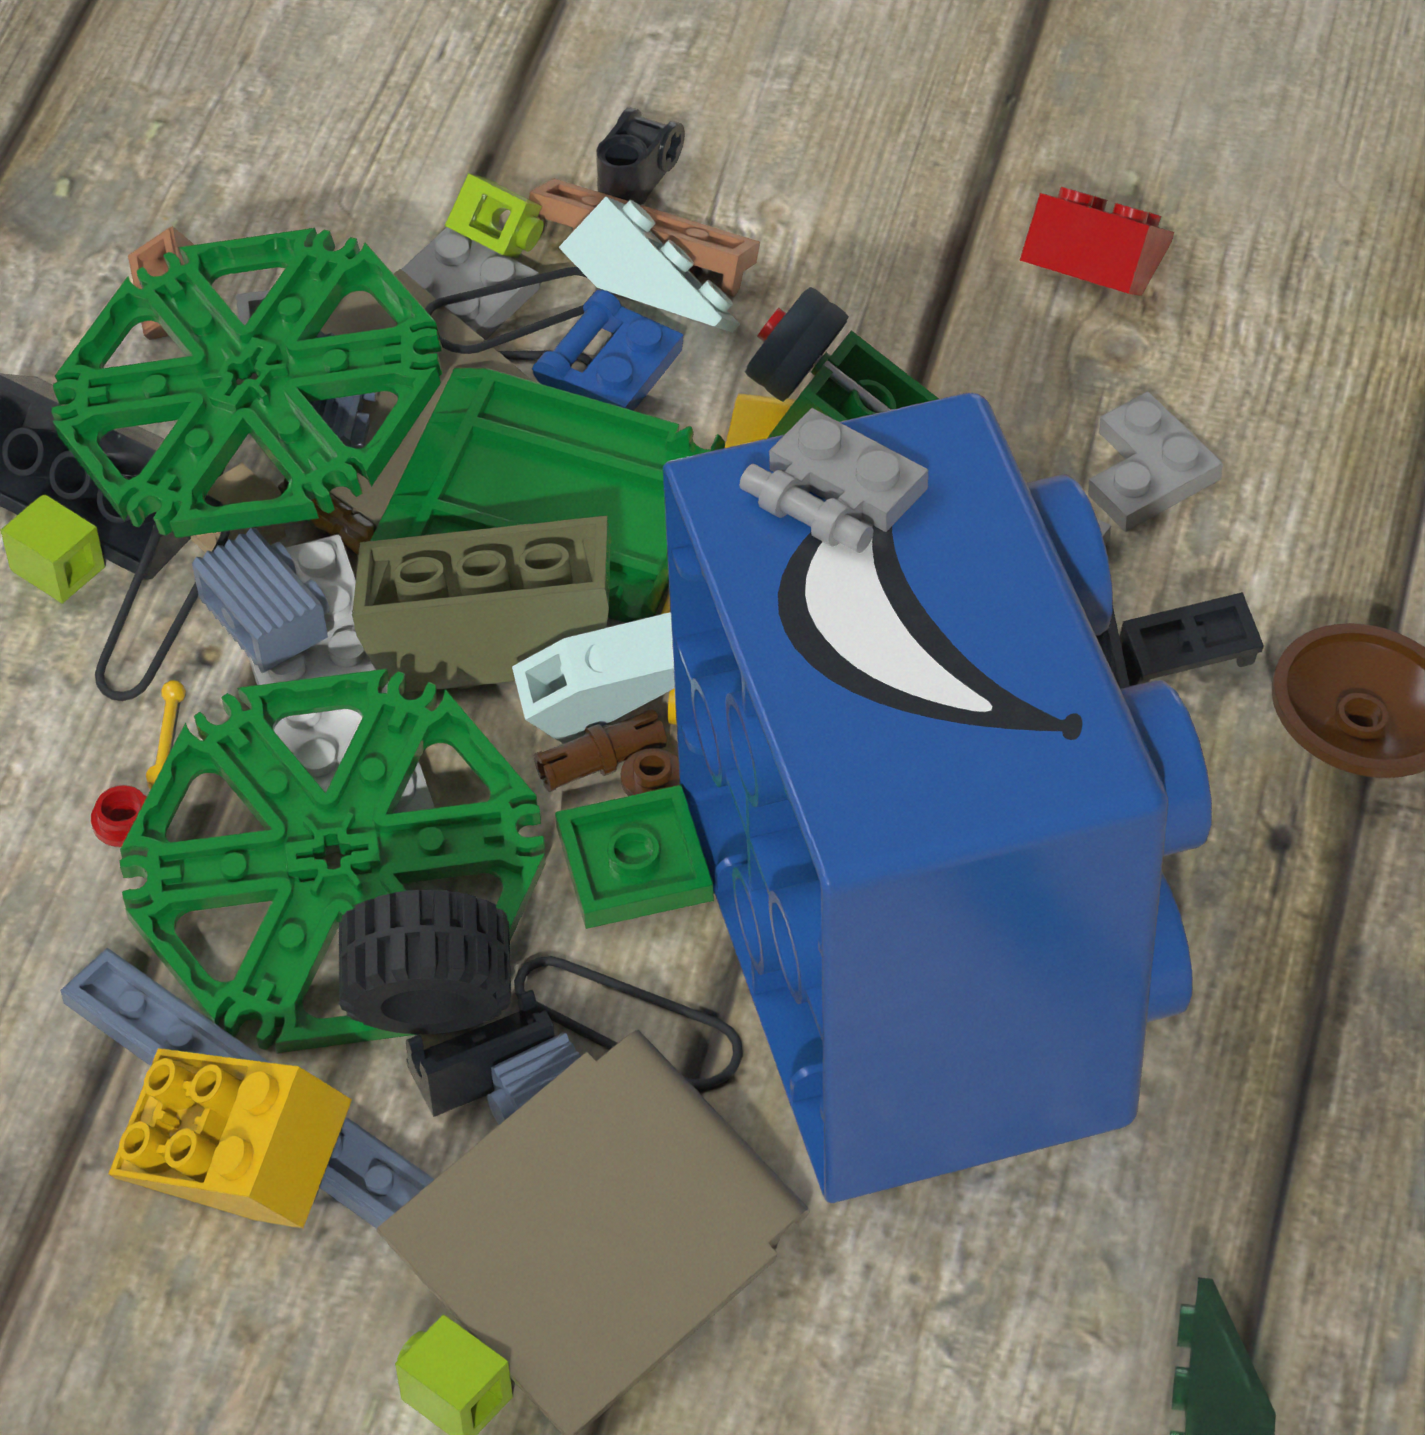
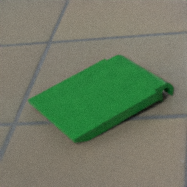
[371,368,726,623]

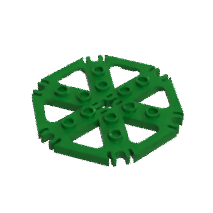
[52,228,442,538]
[119,669,546,1053]

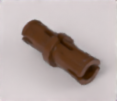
[534,708,667,792]

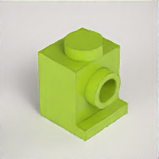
[445,173,544,258]

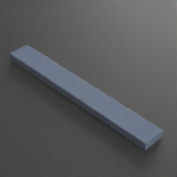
[60,948,434,1229]

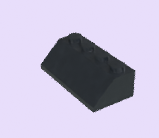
[0,373,225,579]

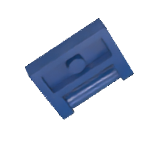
[532,290,684,411]

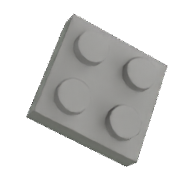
[402,227,540,340]

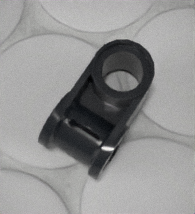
[596,107,685,205]

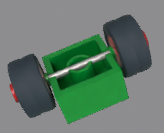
[745,287,939,438]

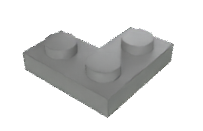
[1088,391,1223,532]

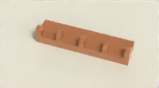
[529,178,760,297]

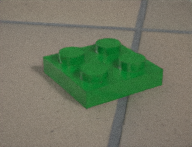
[555,785,714,929]

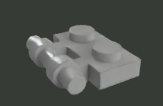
[739,408,928,553]

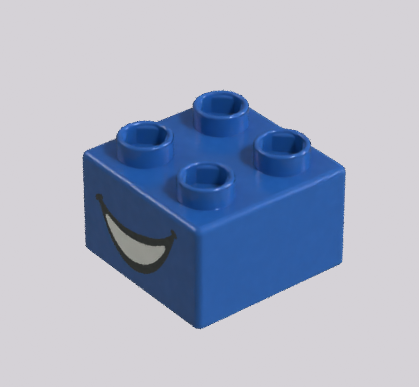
[663,393,1212,1203]

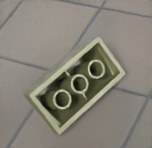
[352,516,611,692]

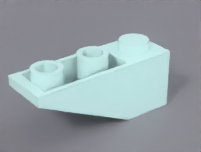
[559,196,740,333]
[512,612,675,744]

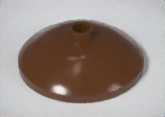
[1272,623,1425,778]

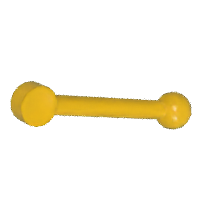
[146,680,186,789]

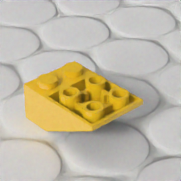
[108,1048,352,1228]

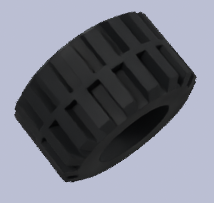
[339,889,511,1034]

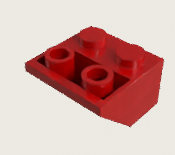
[1020,187,1175,296]

